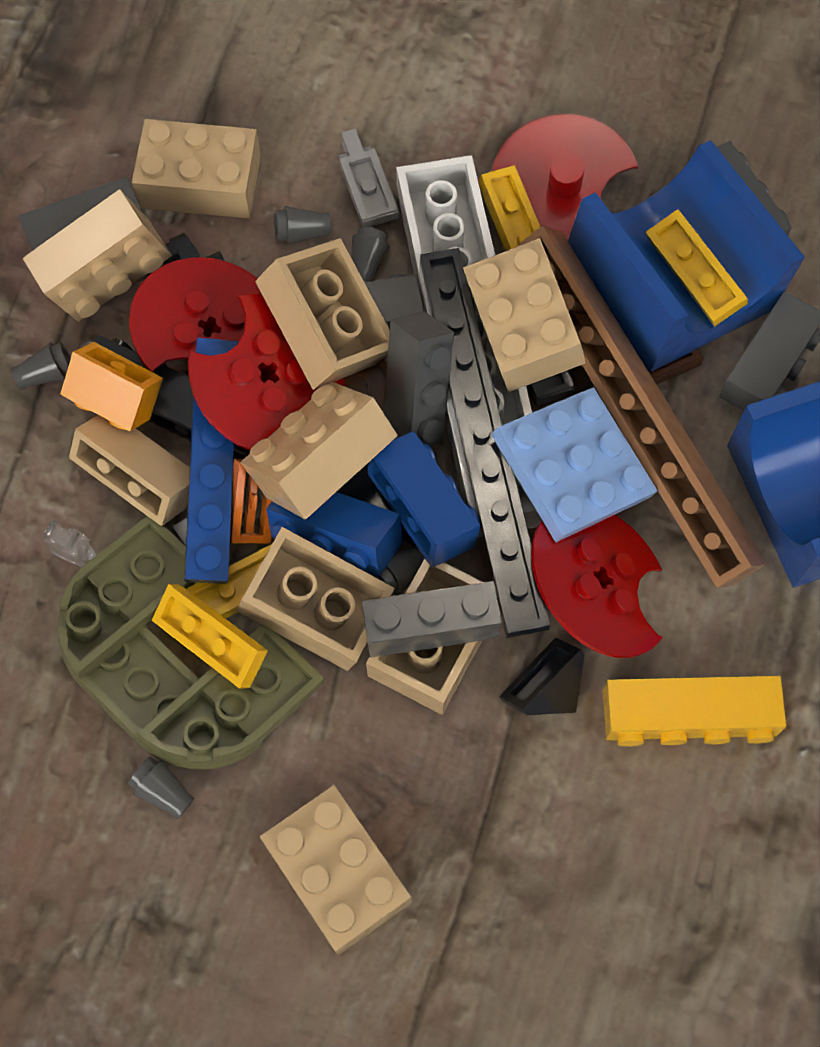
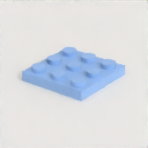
[492,387,657,542]

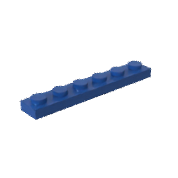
[184,337,238,584]

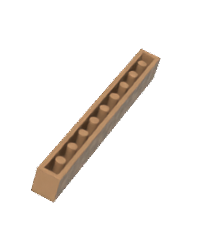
[515,226,767,588]

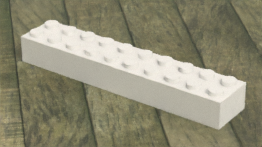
[396,155,542,537]

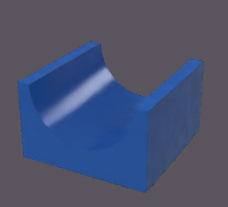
[568,140,805,372]
[727,381,820,588]

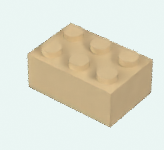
[132,119,261,219]
[23,189,172,322]
[255,238,390,390]
[463,238,586,392]
[240,382,398,520]
[236,527,395,671]
[366,559,500,715]
[259,785,411,956]

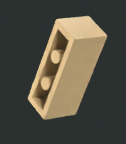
[69,415,190,526]

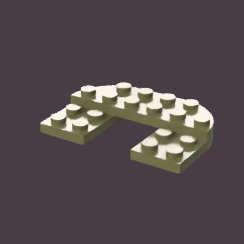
[57,516,325,770]

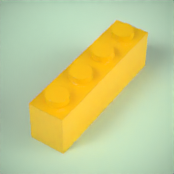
[602,676,786,746]

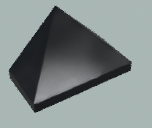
[499,638,585,716]

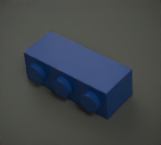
[367,431,481,568]
[266,492,403,577]

